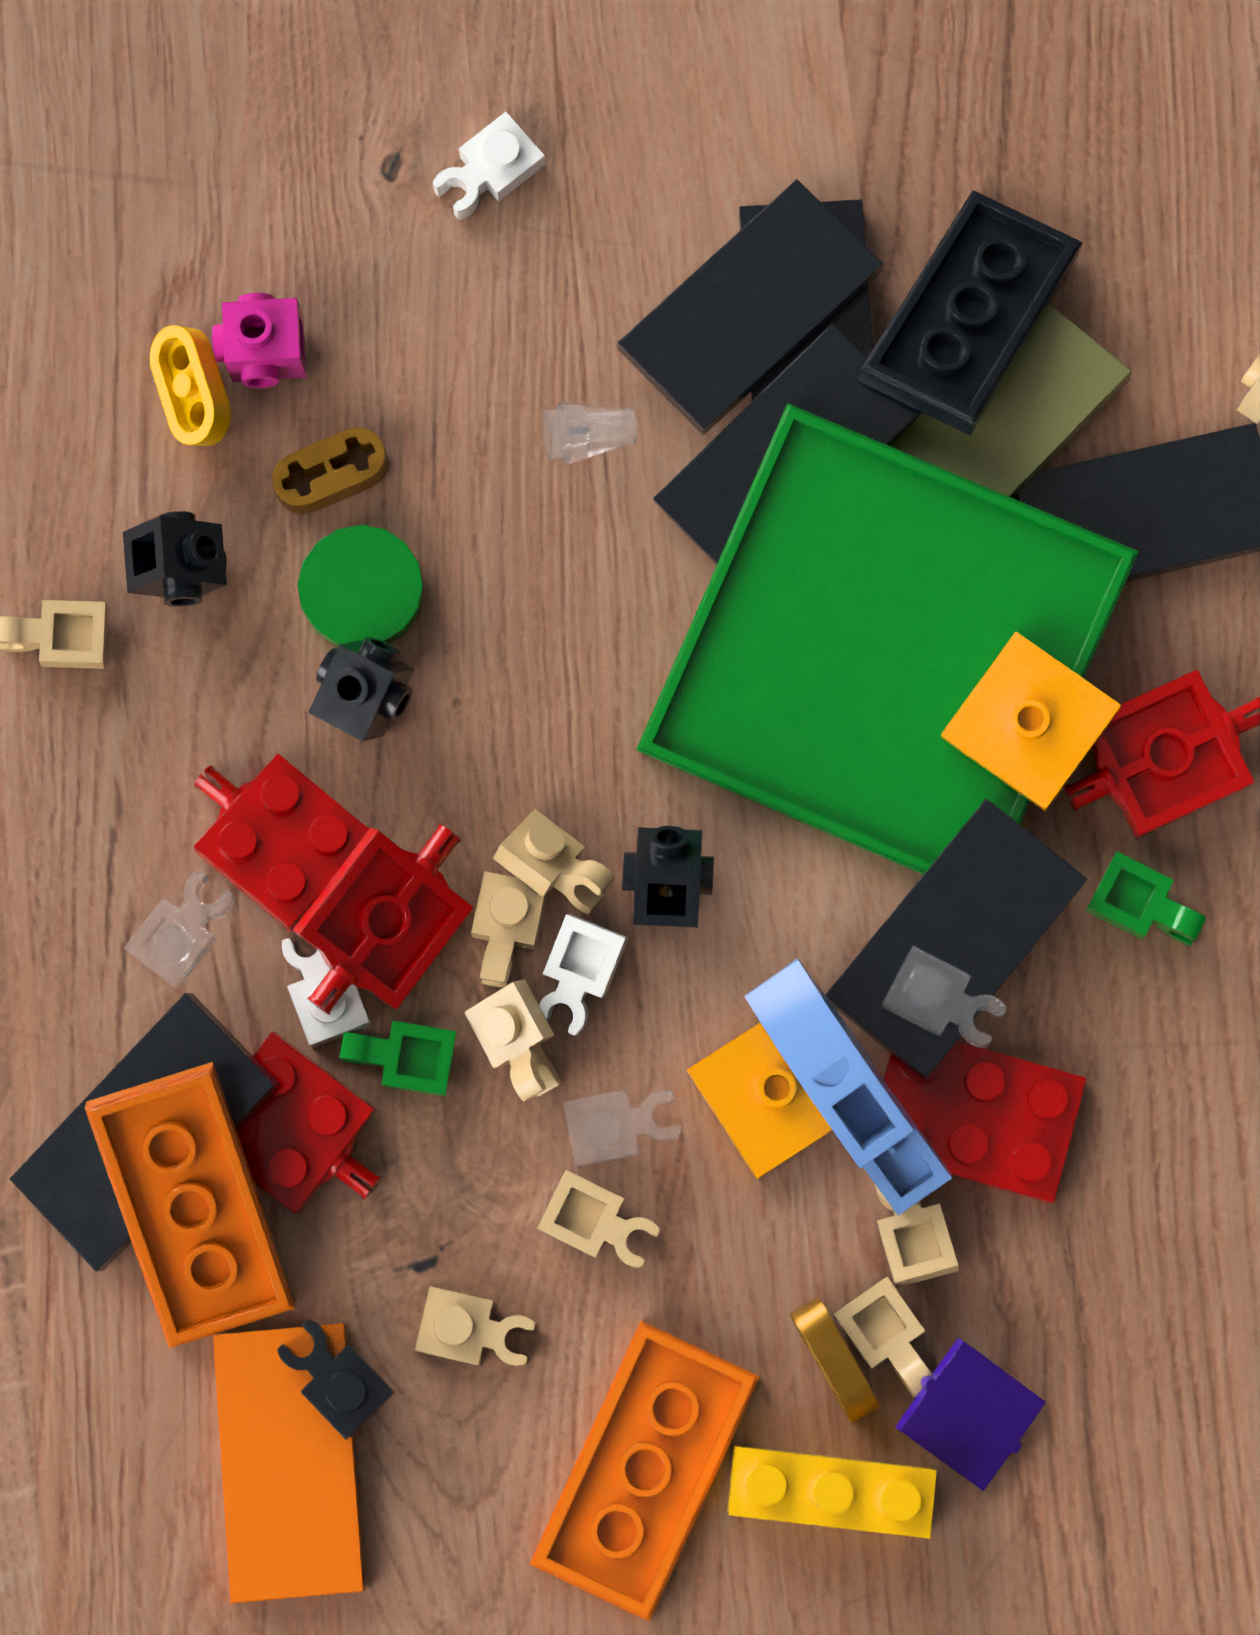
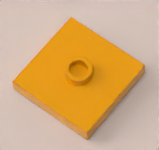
[940,632,1121,812]
[687,1023,833,1180]

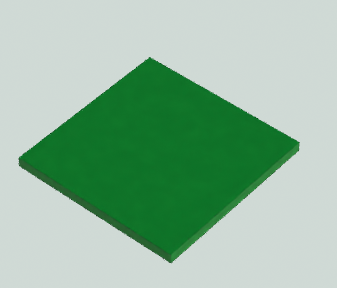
[636,403,1139,875]

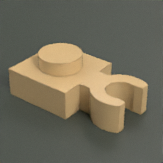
[537,1170,660,1268]
[875,1185,959,1288]
[414,1286,536,1366]

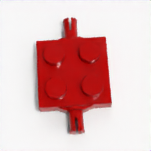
[1064,669,1260,839]
[193,753,369,933]
[292,824,473,1015]
[237,1032,381,1214]

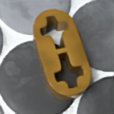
[272,427,388,514]
[789,1297,880,1424]

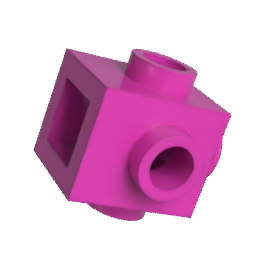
[212,293,307,388]

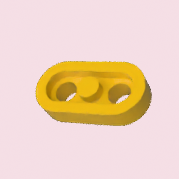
[150,325,231,446]

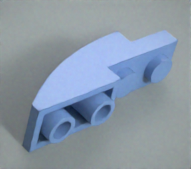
[745,958,952,1216]

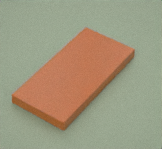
[85,1062,295,1348]
[530,1321,760,1622]
[213,1323,365,1604]

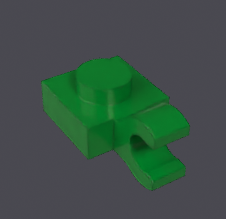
[1086,851,1206,947]
[340,1021,456,1097]

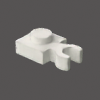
[433,112,546,220]
[539,914,629,1036]
[282,938,372,1048]

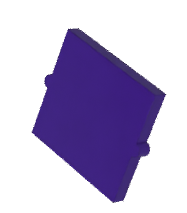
[895,1337,1046,1491]

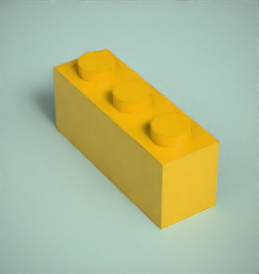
[727,1445,937,1539]

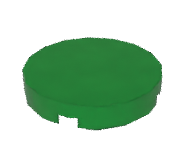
[297,525,424,647]

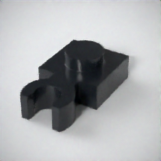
[277,1320,396,1440]

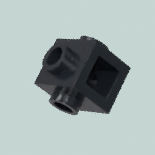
[123,511,227,607]
[308,637,414,742]
[622,826,714,928]

